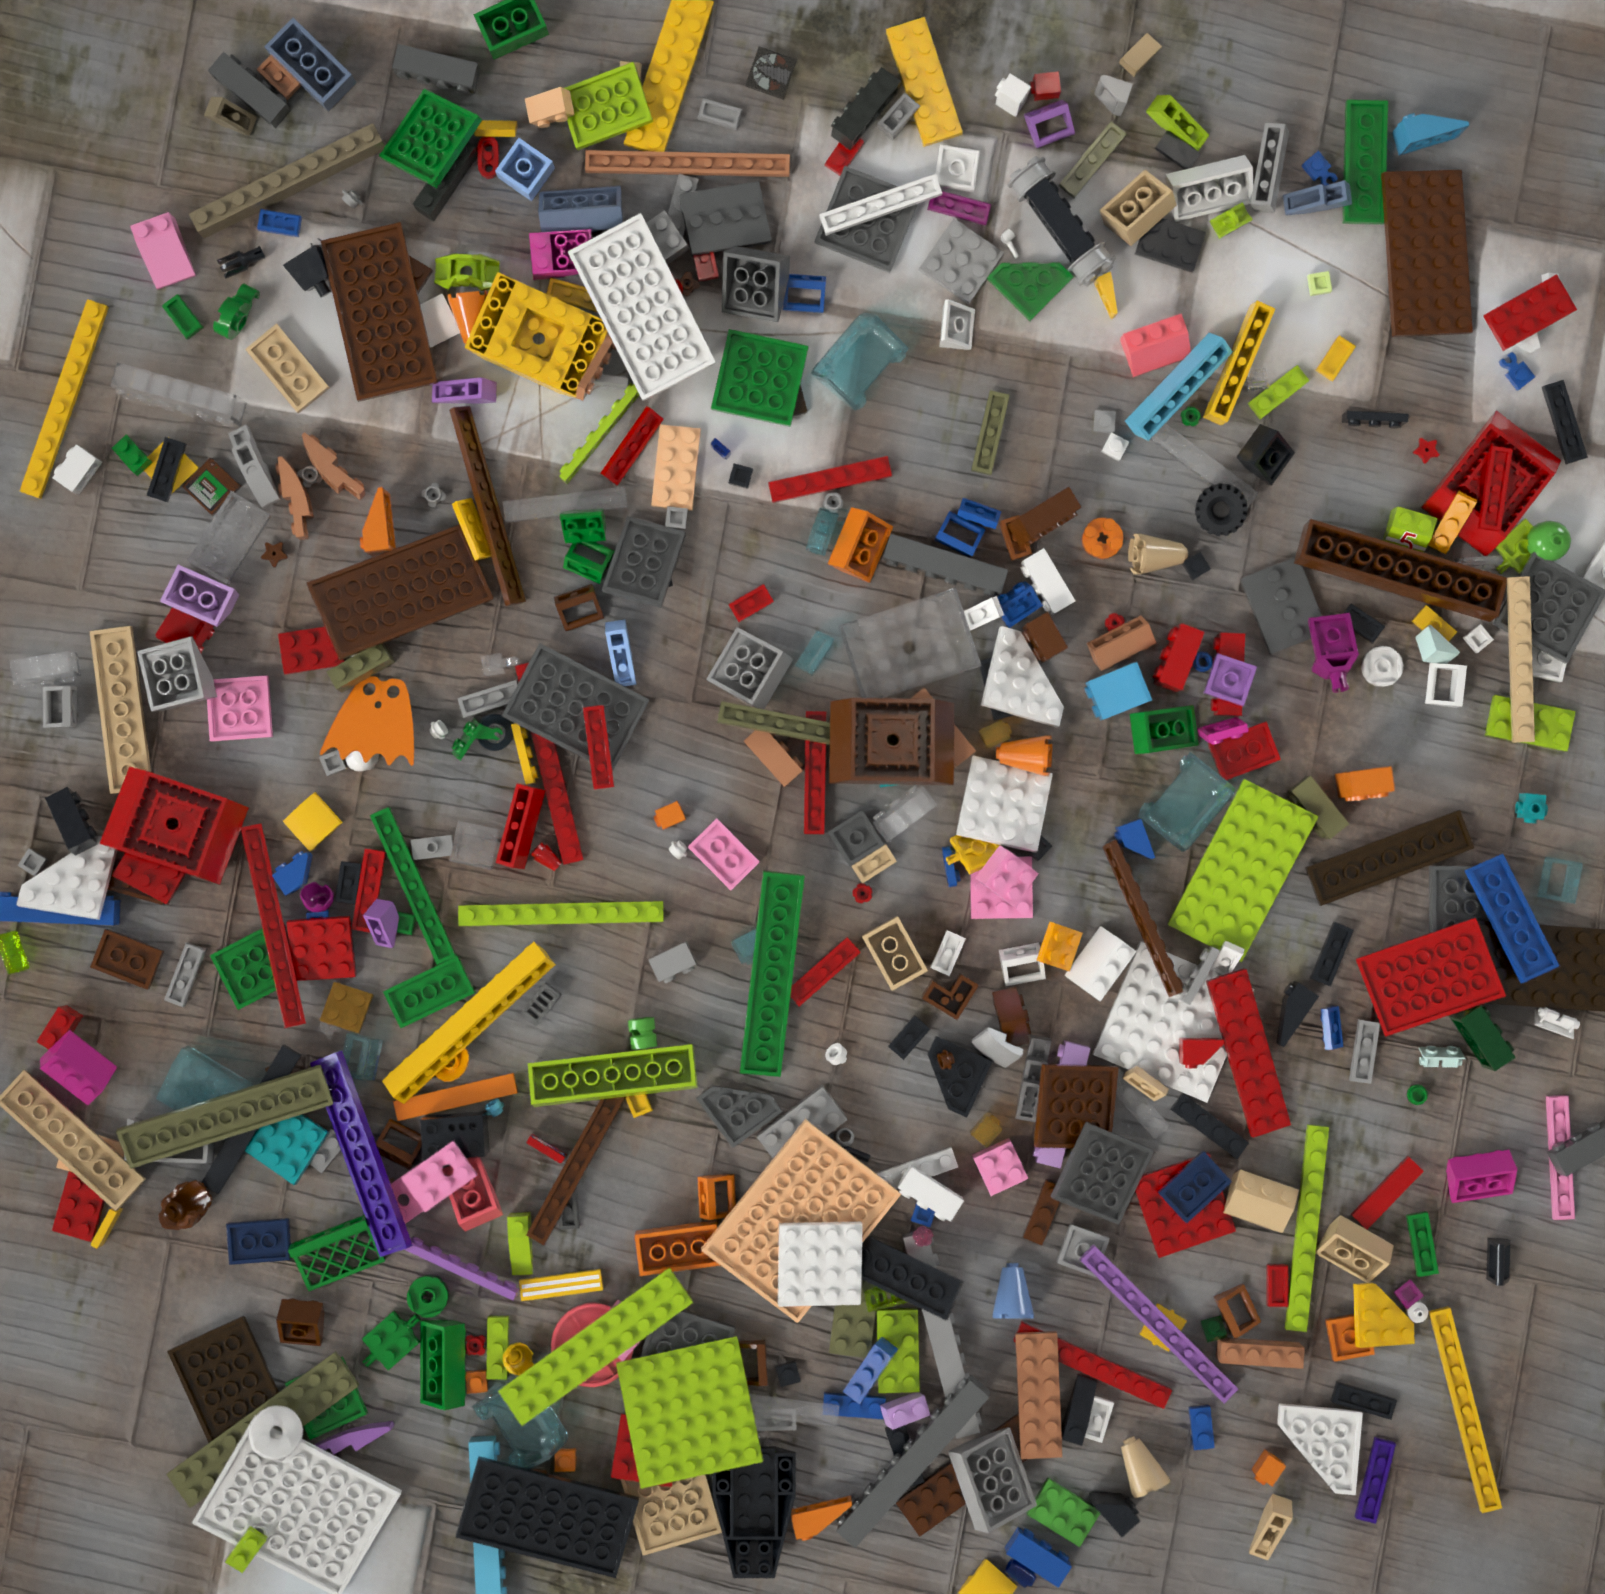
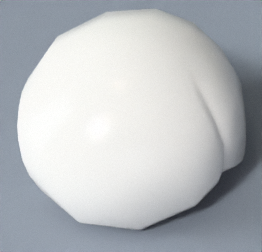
[345,751,379,772]

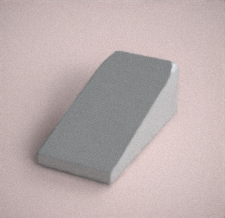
[878,93,920,140]

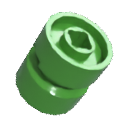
[628,1017,657,1049]

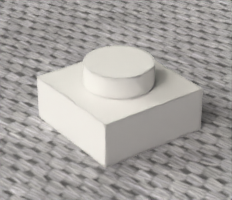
[1101,433,1129,461]
[1463,624,1494,653]

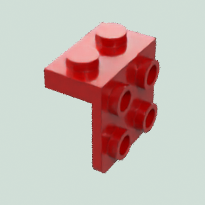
[155,607,215,653]

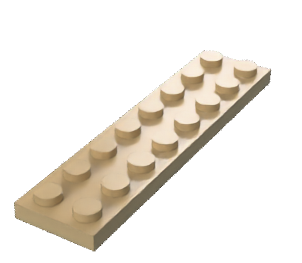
[89,626,151,794]
[0,1070,146,1211]

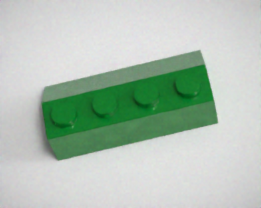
[420,1320,466,1411]

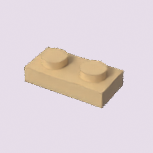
[851,844,897,883]
[1123,1066,1169,1101]

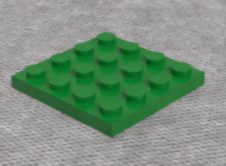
[379,89,482,188]
[711,329,809,427]

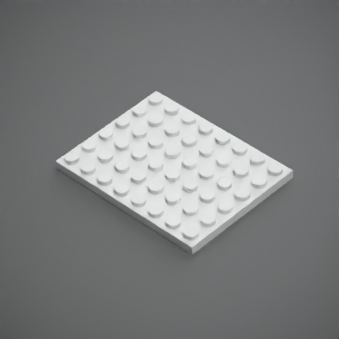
[192,1415,402,1594]

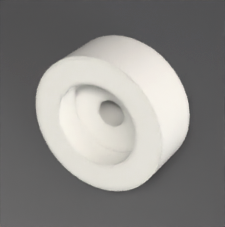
[825,1043,847,1065]
[1406,1301,1428,1323]

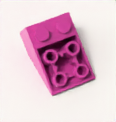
[529,229,592,280]

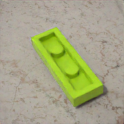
[1248,365,1310,419]
[486,1316,509,1380]

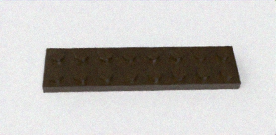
[1305,810,1474,906]

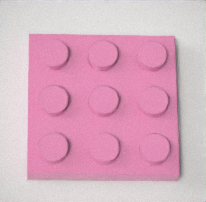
[207,676,273,742]
[970,856,1033,919]

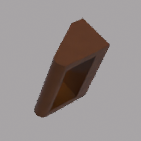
[554,584,604,632]
[376,1119,422,1170]
[739,1340,768,1386]

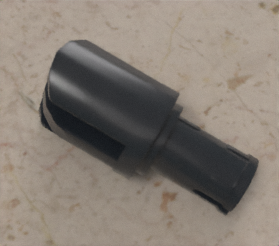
[217,246,265,279]

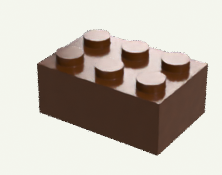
[1007,487,1082,546]

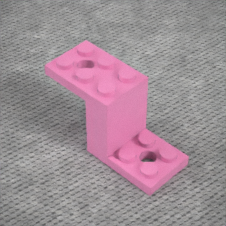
[391,1141,478,1224]

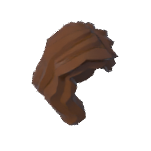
[158,1180,213,1230]

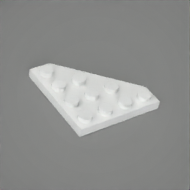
[981,626,1064,728]
[16,836,117,920]
[1277,1403,1363,1495]

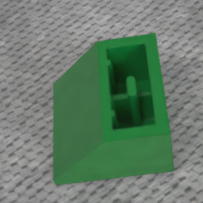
[560,508,606,543]

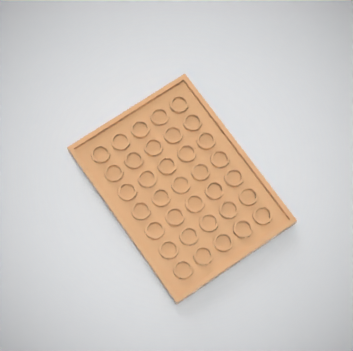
[701,1119,901,1323]

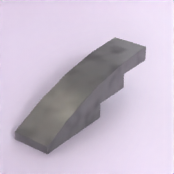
[1015,1035,1052,1122]

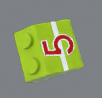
[1383,506,1437,553]

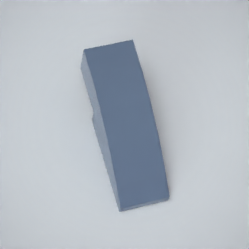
[1283,180,1352,216]

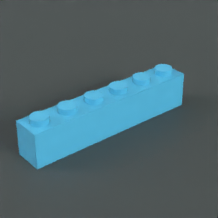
[1125,333,1233,441]

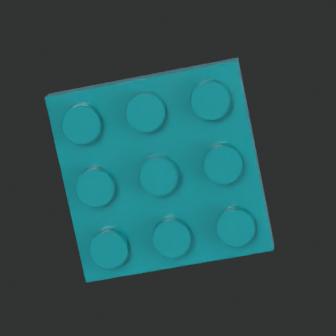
[245,1114,330,1185]

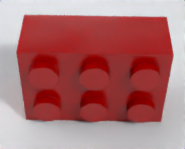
[1152,623,1205,693]

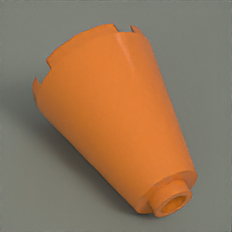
[447,290,488,344]
[996,735,1053,776]

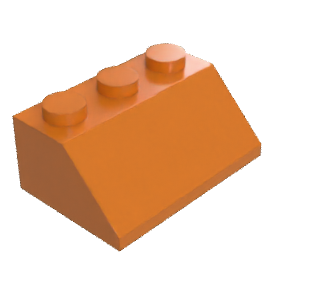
[828,507,893,583]

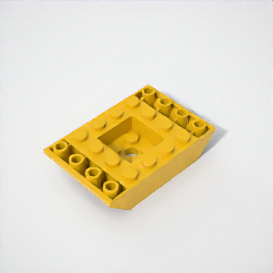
[464,272,608,399]

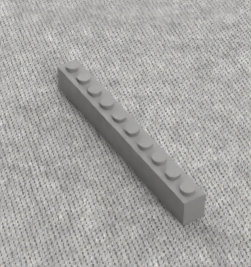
[902,1228,982,1439]

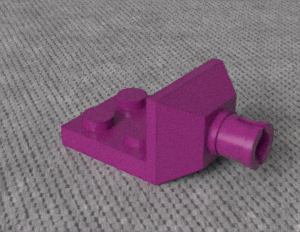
[1308,613,1359,693]

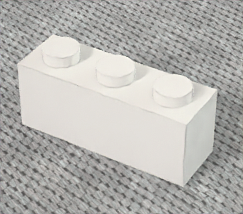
[1020,548,1075,615]
[897,1164,964,1222]

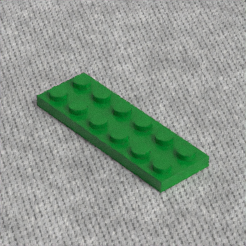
[1342,100,1388,225]

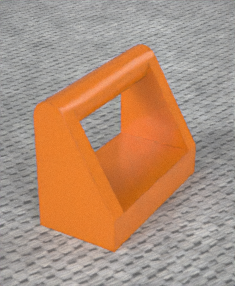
[698,1174,736,1220]

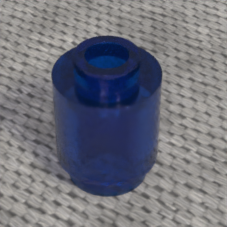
[1004,1558,1036,1588]

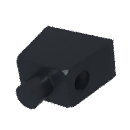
[283,244,331,298]

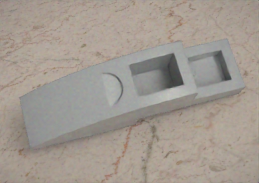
[228,425,281,508]

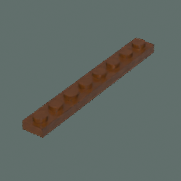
[1102,840,1184,997]
[526,1097,625,1245]

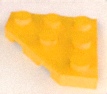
[1353,1283,1415,1348]

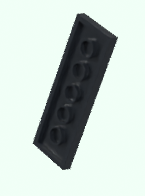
[861,1235,964,1320]

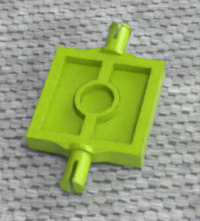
[1495,518,1533,575]

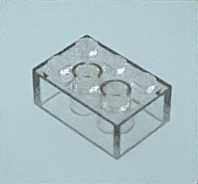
[872,785,937,843]

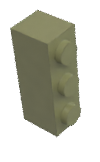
[327,643,395,693]
[1287,776,1349,839]

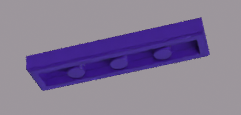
[1354,1437,1396,1524]

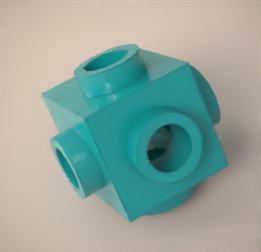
[1515,793,1548,824]

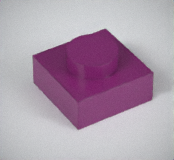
[1393,1280,1424,1309]

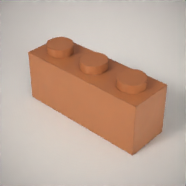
[1087,616,1156,671]
[744,730,803,787]

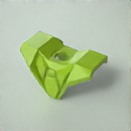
[434,253,500,291]

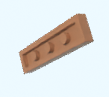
[576,333,617,401]

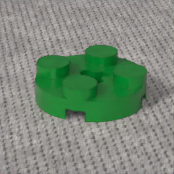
[407,1275,449,1318]

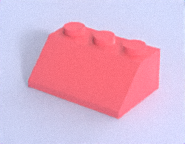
[1120,314,1191,377]

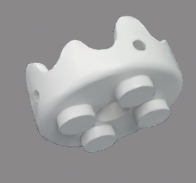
[249,1406,303,1460]

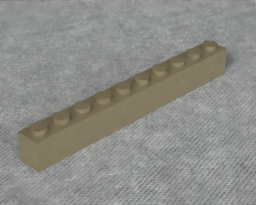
[189,123,385,239]

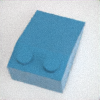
[1392,113,1469,156]

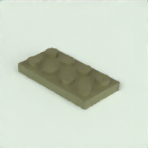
[829,1279,879,1358]

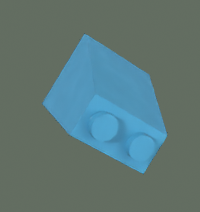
[1084,662,1152,721]

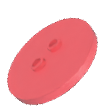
[551,1302,633,1387]

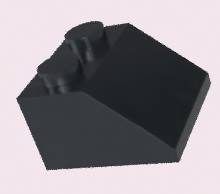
[1237,424,1295,486]
[1089,1491,1140,1537]

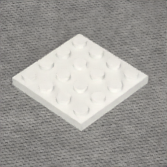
[956,755,1053,853]
[778,1221,862,1307]

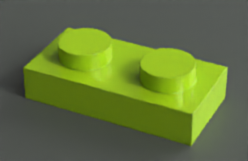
[225,1526,267,1573]

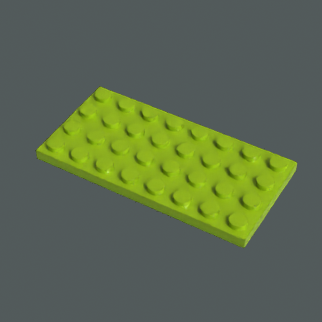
[1168,779,1319,962]

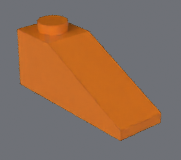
[791,1495,852,1541]

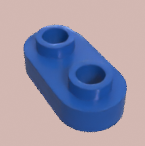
[942,846,960,887]

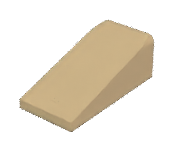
[1119,33,1162,77]

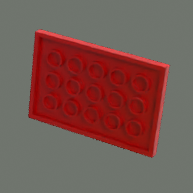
[1356,917,1506,1037]

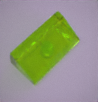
[0,931,29,975]

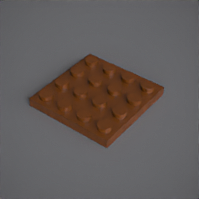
[1034,1064,1119,1148]

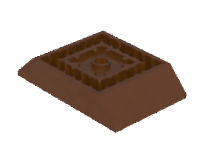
[829,698,954,786]

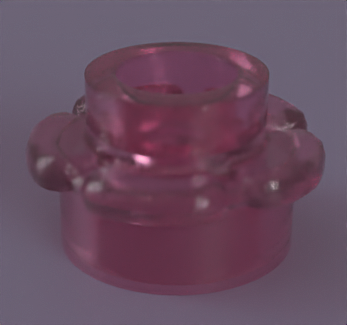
[913,1226,933,1247]

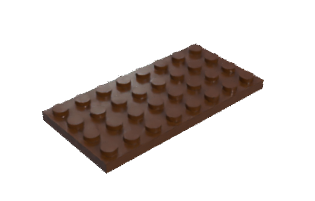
[1381,170,1473,337]
[321,222,438,402]
[306,524,494,660]

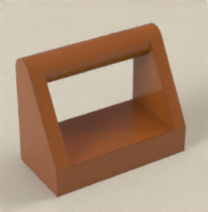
[1214,1284,1261,1339]

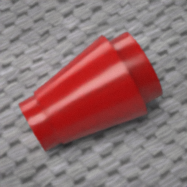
[531,842,562,871]

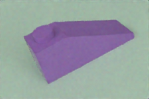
[432,377,497,404]

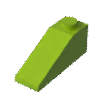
[1146,95,1209,151]
[507,1212,533,1275]

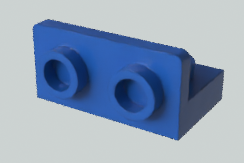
[997,581,1043,628]

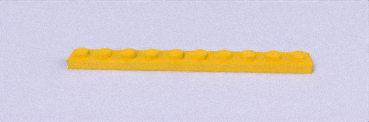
[20,299,109,499]
[1428,1306,1502,1513]

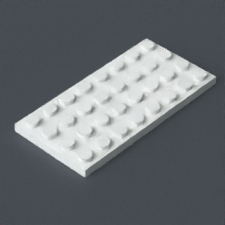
[568,213,716,401]

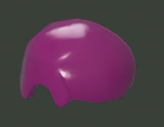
[300,882,334,912]

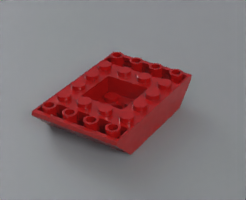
[1421,410,1561,557]
[100,766,249,885]

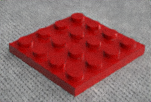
[1135,1152,1236,1258]

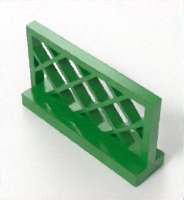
[288,1214,386,1292]

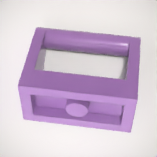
[1024,100,1075,148]

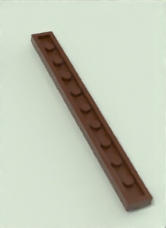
[449,406,526,606]

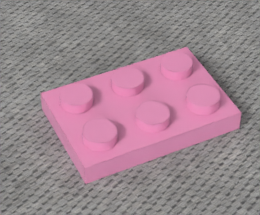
[688,818,760,891]

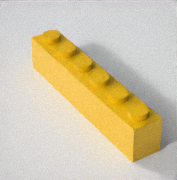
[1203,300,1275,425]

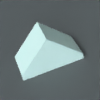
[1415,625,1460,664]

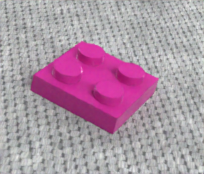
[1197,717,1249,744]

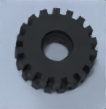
[1195,483,1247,536]

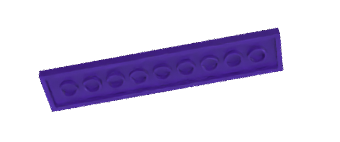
[310,1050,413,1257]

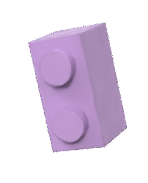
[880,1392,930,1430]

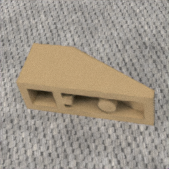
[1249,1494,1293,1560]

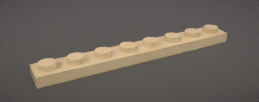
[1507,576,1535,743]

